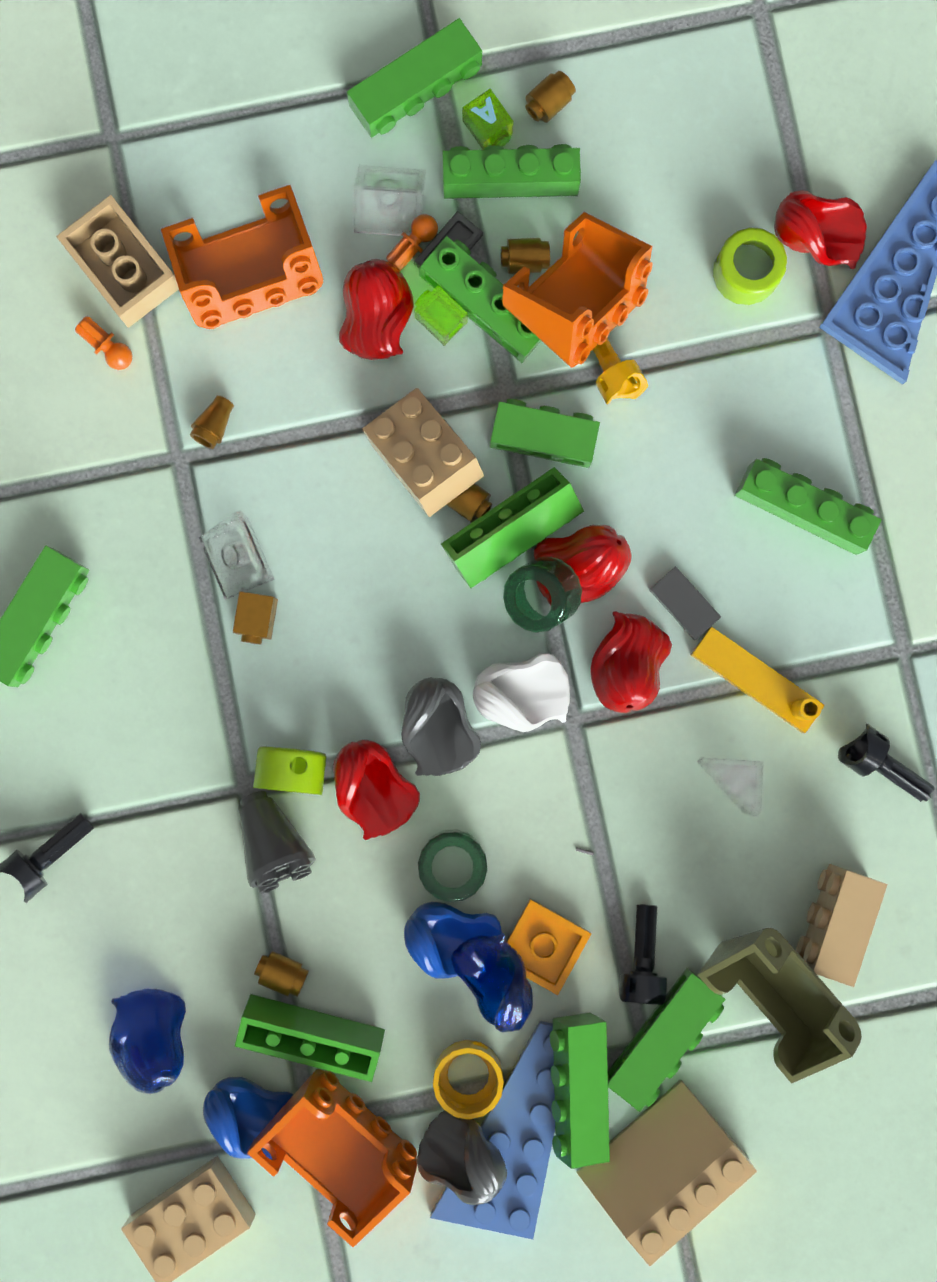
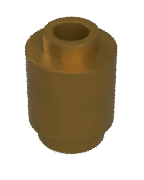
[525,71,576,123]
[501,238,550,274]
[447,484,492,523]
[254,951,309,997]

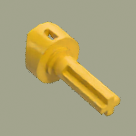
[593,338,648,405]

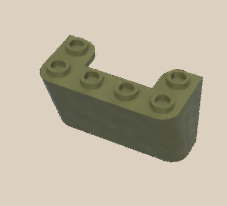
[697,928,862,1083]

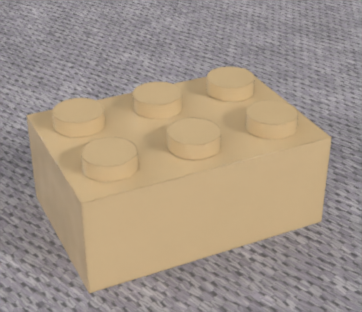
[56,195,179,328]
[362,388,484,517]
[796,864,888,987]
[121,1156,256,1282]

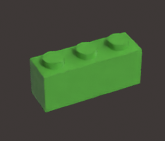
[490,399,600,468]

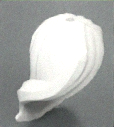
[473,653,570,732]

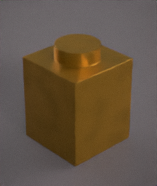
[233,591,278,645]

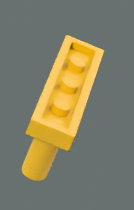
[691,627,825,733]

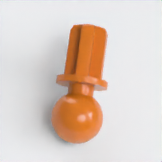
[386,214,438,271]
[75,316,132,370]

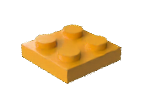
[497,898,591,995]

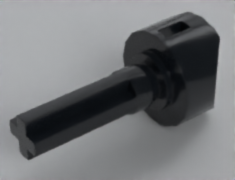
[838,723,935,802]
[0,813,94,903]
[619,904,667,1005]

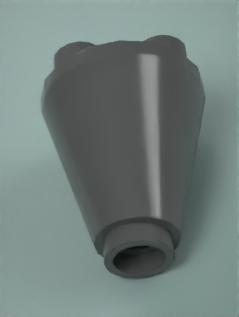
[240,791,316,894]

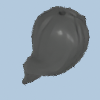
[401,677,481,776]
[417,1110,507,1205]

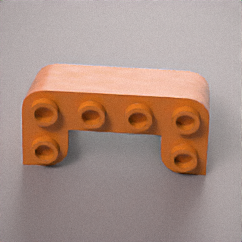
[161,185,323,329]
[502,212,653,368]
[247,1069,417,1247]

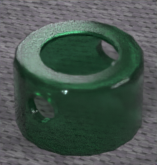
[503,557,582,633]
[418,829,488,902]

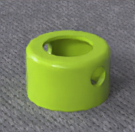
[713,227,787,305]
[253,746,326,795]

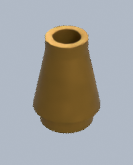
[190,395,234,449]

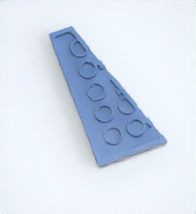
[819,160,937,385]
[430,1021,555,1240]

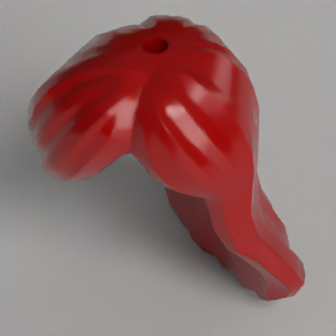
[774,190,867,269]
[339,259,414,360]
[534,525,632,611]
[591,611,672,713]
[333,740,420,840]

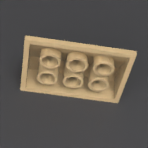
[576,1080,757,1266]

